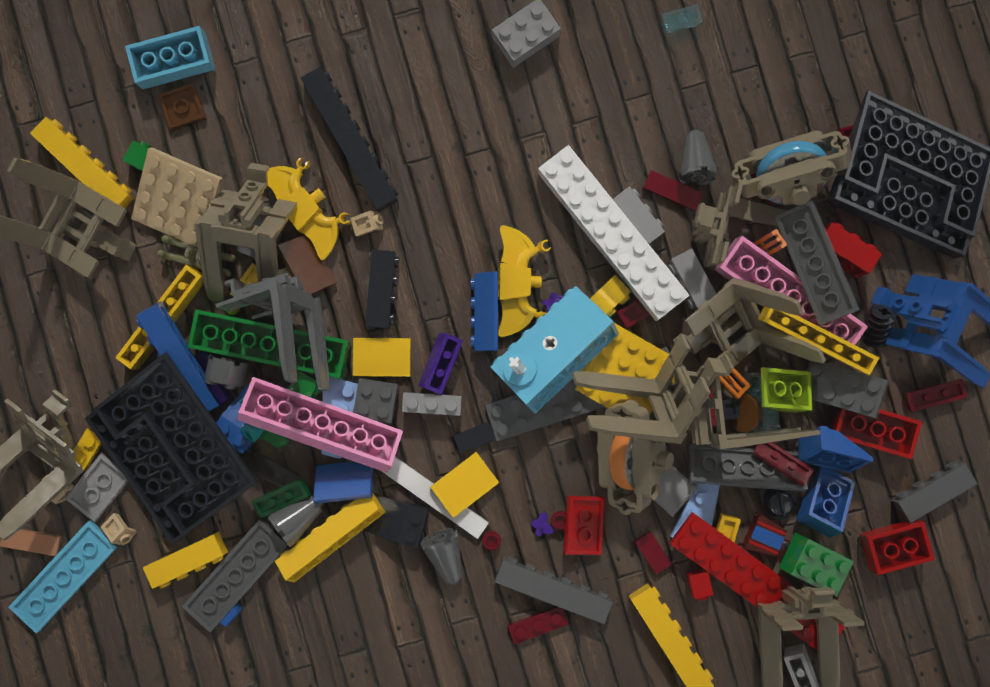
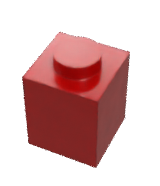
[686,569,713,601]

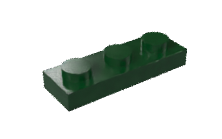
[251,478,311,518]

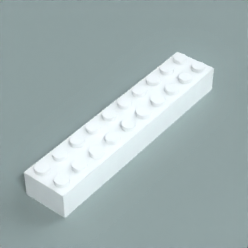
[538,145,690,321]

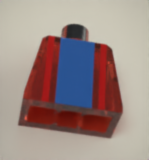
[742,512,791,556]

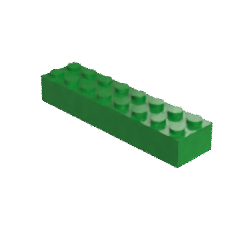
[187,309,351,379]

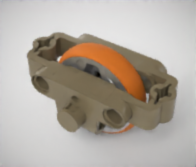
[596,400,674,515]

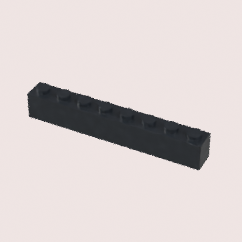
[300,67,399,212]

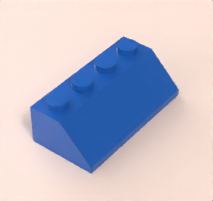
[471,271,498,351]

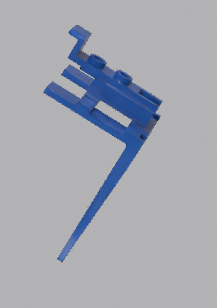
[871,274,990,388]

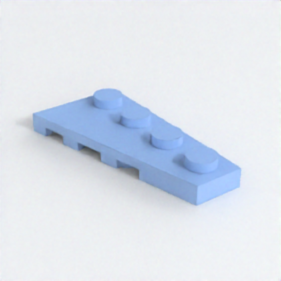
[322,376,358,459]
[670,484,720,538]

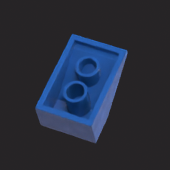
[216,383,254,453]
[798,426,873,473]
[796,466,855,538]

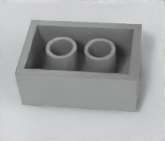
[492,0,561,68]

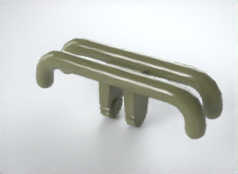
[157,235,236,277]

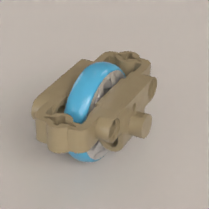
[732,131,852,205]

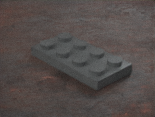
[807,360,889,419]

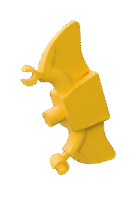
[267,158,352,261]
[498,225,551,337]

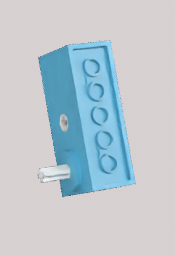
[491,286,619,414]

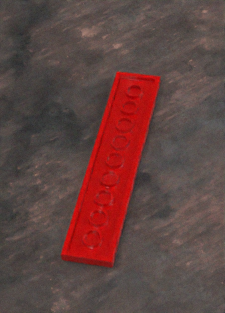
[669,512,845,651]

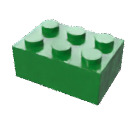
[779,532,854,596]

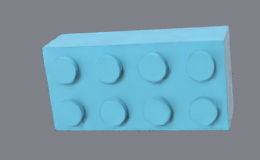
[125,26,216,89]

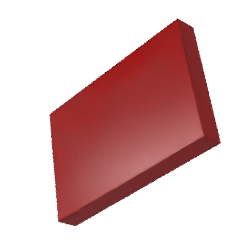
[563,495,605,555]

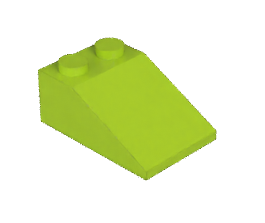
[761,367,812,413]

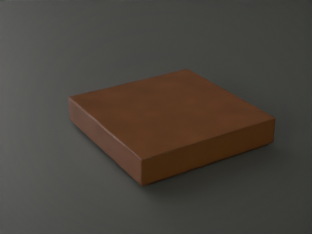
[158,82,207,132]

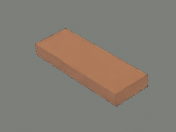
[0,529,63,556]

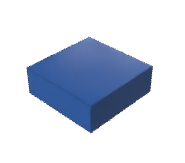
[220,604,243,627]

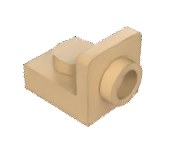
[350,211,384,237]
[101,513,137,546]

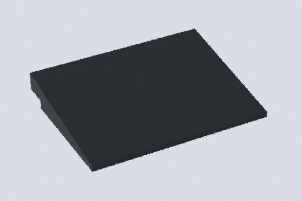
[826,90,990,259]
[84,353,257,545]

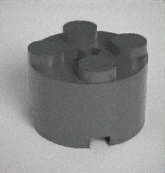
[205,353,248,389]

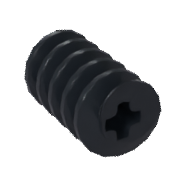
[861,304,896,348]

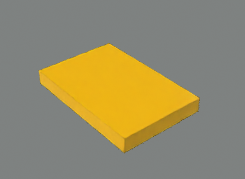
[353,338,411,377]
[430,452,499,518]

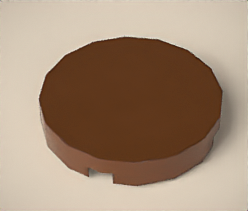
[728,394,762,432]

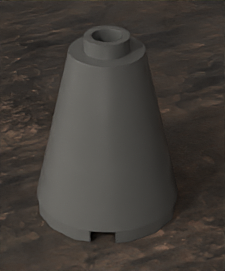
[679,130,718,186]
[268,495,323,547]
[420,528,462,585]

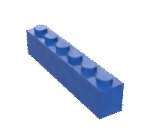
[136,301,220,411]

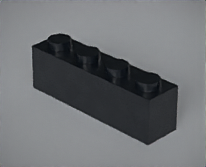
[365,249,400,329]

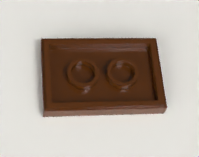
[276,235,337,295]

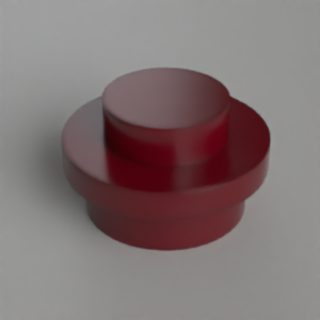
[550,511,566,530]
[482,531,501,551]

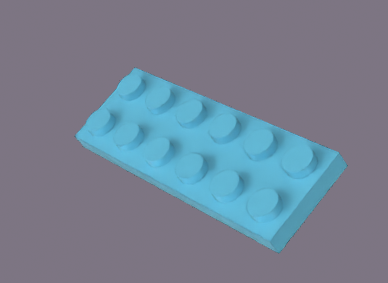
[8,520,119,634]

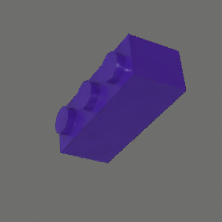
[418,332,463,395]

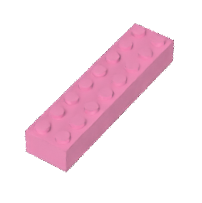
[714,236,868,345]
[237,377,403,473]

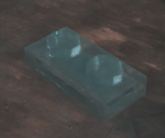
[660,4,703,34]

